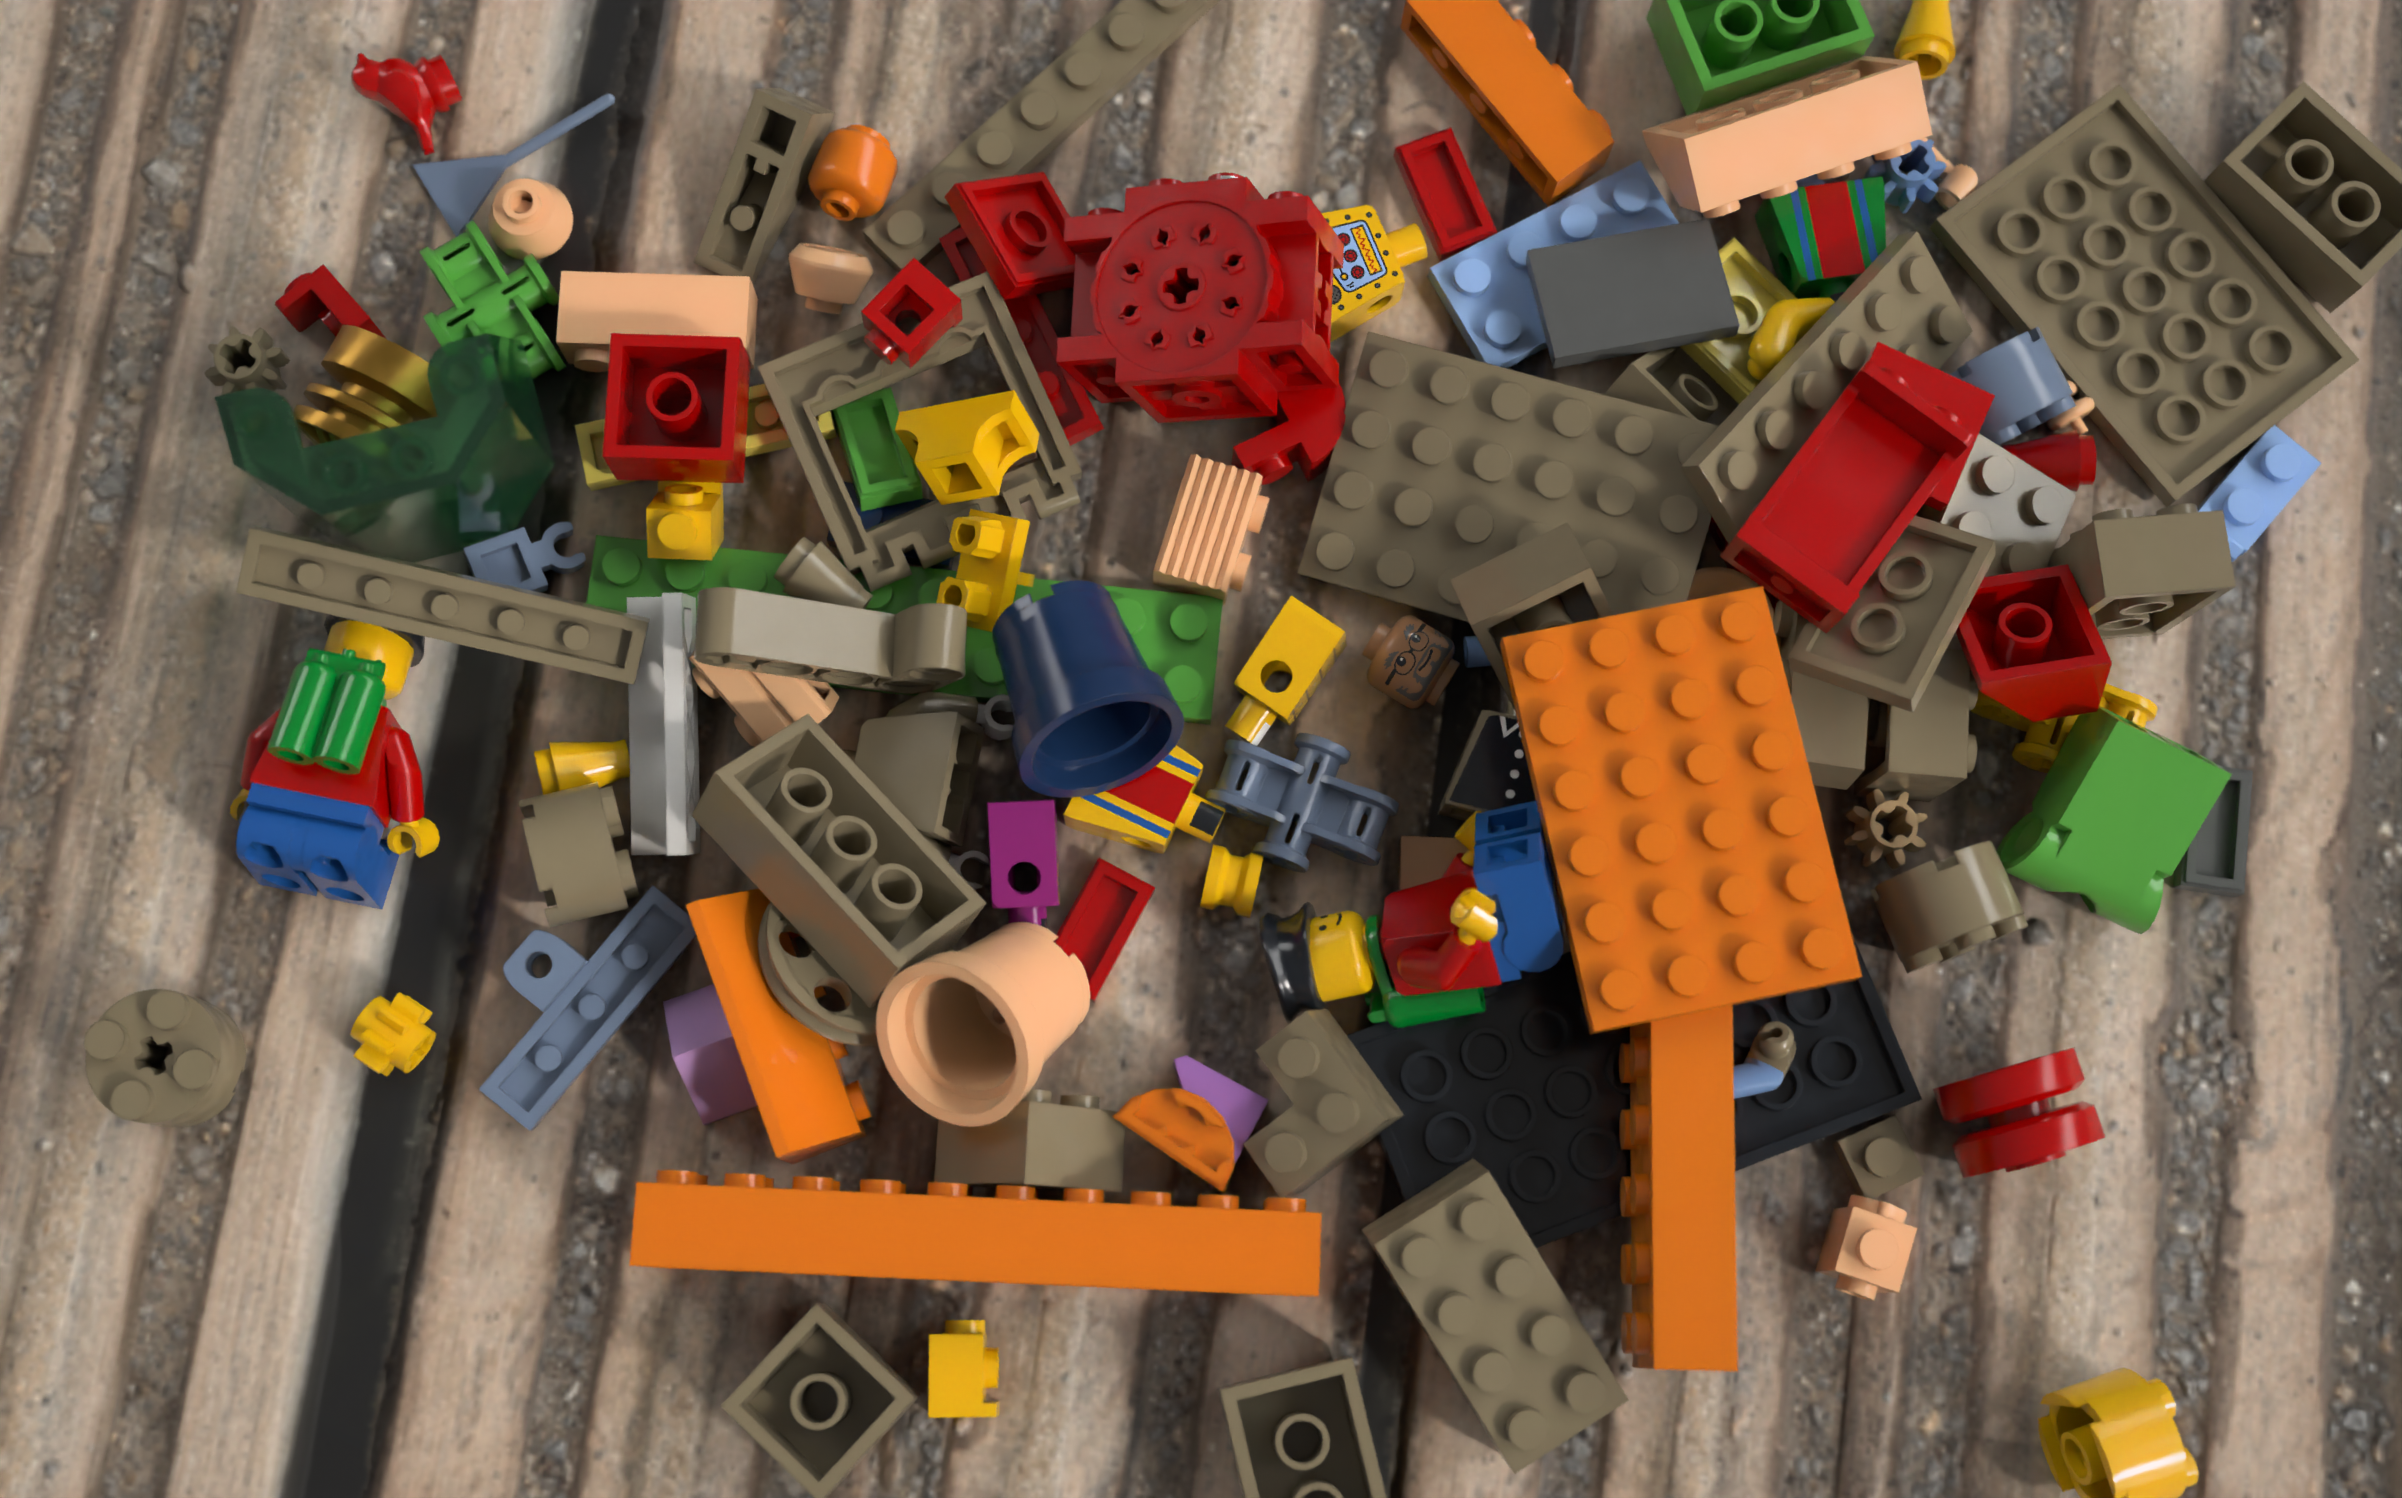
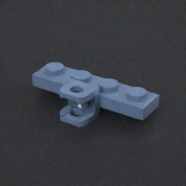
[479,885,697,1131]

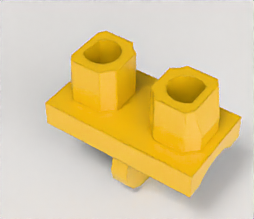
[936,509,1035,632]

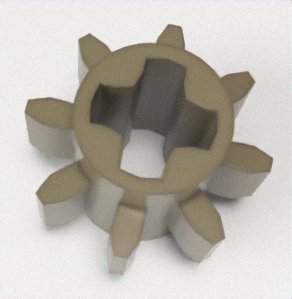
[204,326,290,407]

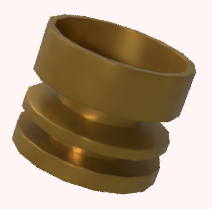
[288,325,463,488]

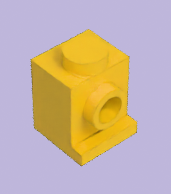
[646,481,724,561]
[928,1320,1000,1418]

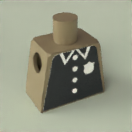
[1438,699,1536,821]

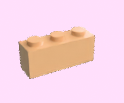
[556,271,758,372]

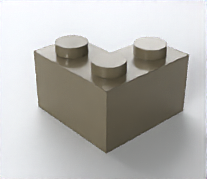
[1243,1009,1404,1198]
[934,1089,1125,1192]

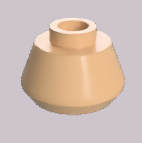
[488,178,573,260]
[788,243,873,314]

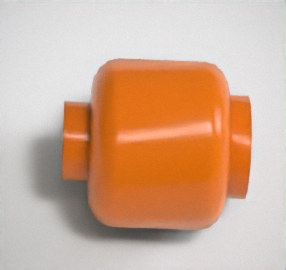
[808,124,898,221]

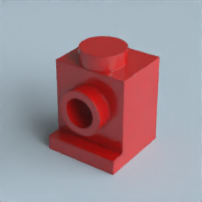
[861,258,963,369]

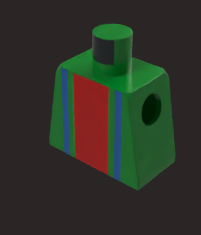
[1755,176,1886,302]

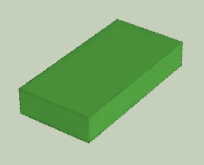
[831,387,923,512]

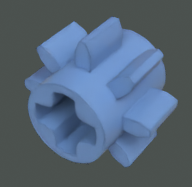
[1863,139,1946,213]

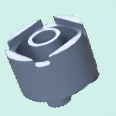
[1947,327,2076,445]

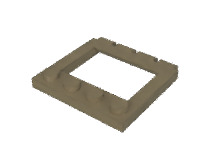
[757,272,1082,592]

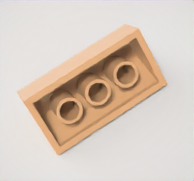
[1642,56,1932,218]

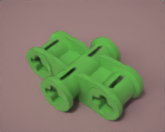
[419,220,566,399]

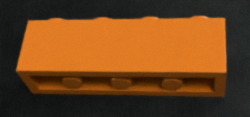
[1400,0,1615,207]

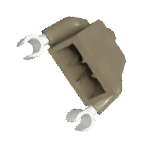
[842,691,1014,890]

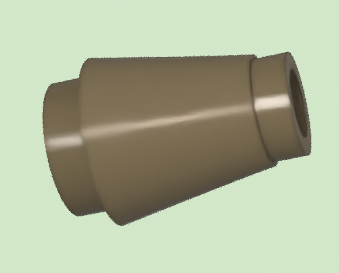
[774,537,873,609]

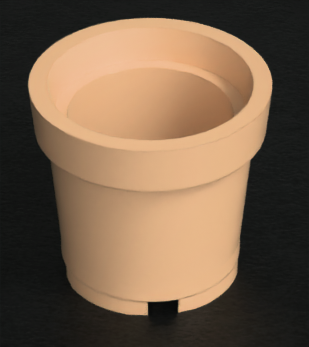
[876,922,1090,1127]

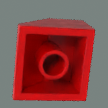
[1956,564,2112,722]

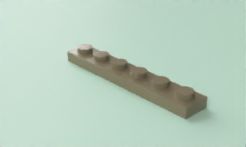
[236,526,650,685]

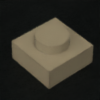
[1831,1115,1925,1199]

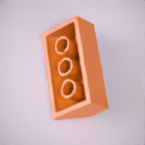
[686,888,872,1164]

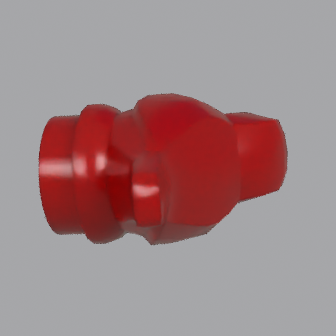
[351,53,462,156]

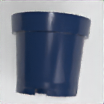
[992,580,1184,797]

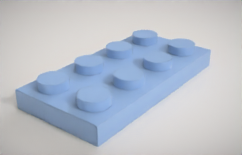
[1427,160,1679,368]

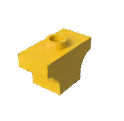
[895,390,1040,505]

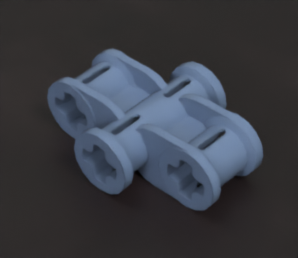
[1204,733,1400,873]

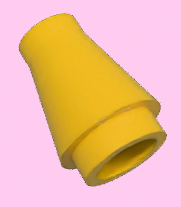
[1894,0,1956,80]
[534,739,630,795]

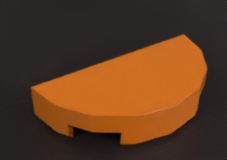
[1113,1088,1235,1192]

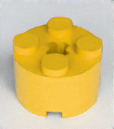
[2038,1368,2199,1498]

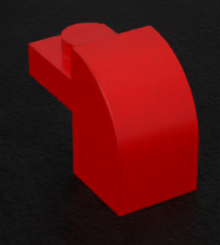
[1231,383,1346,485]

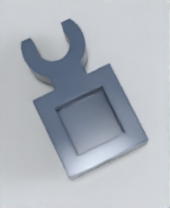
[463,522,586,593]

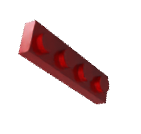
[939,227,1104,446]

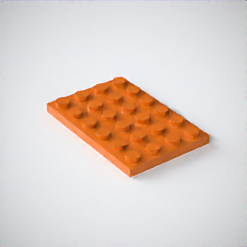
[1500,586,1862,1034]

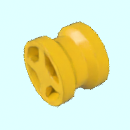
[1200,844,1264,918]

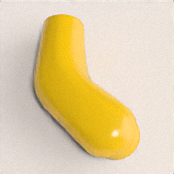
[1747,298,1835,381]

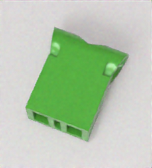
[1996,706,2232,934]

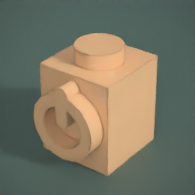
[1815,1195,1917,1301]

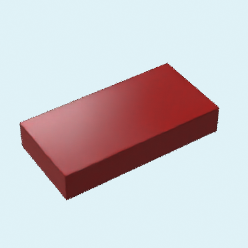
[1393,127,1498,262]
[1053,858,1155,1003]

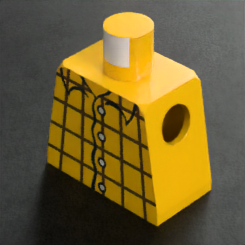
[1225,595,1347,746]

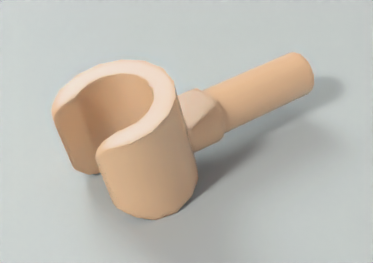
[1919,137,1978,210]

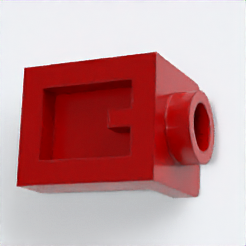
[275,264,386,338]

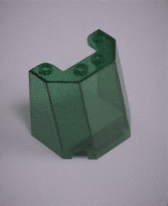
[215,333,555,563]

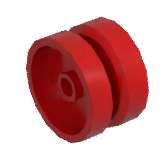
[1933,1047,2106,1178]

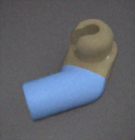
[1733,1021,1796,1099]

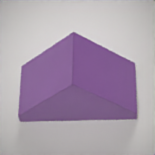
[1173,1055,1269,1190]

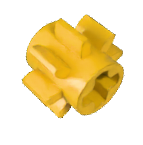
[350,992,436,1077]

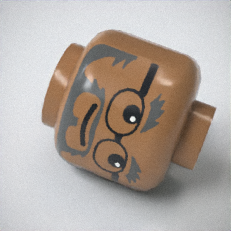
[1362,615,1460,709]

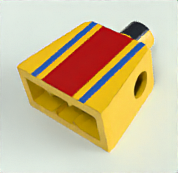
[1064,745,1226,854]

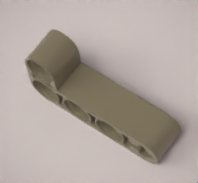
[694,587,967,694]

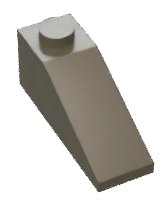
[694,88,835,285]

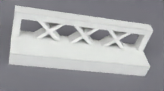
[627,592,701,856]

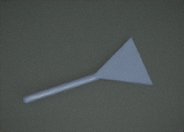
[412,93,615,237]

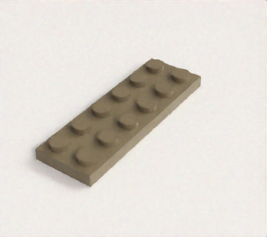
[1681,231,1973,543]

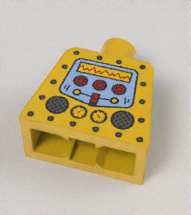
[1321,205,1428,343]

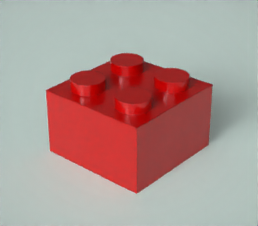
[602,333,751,484]

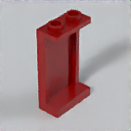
[1720,361,1974,634]

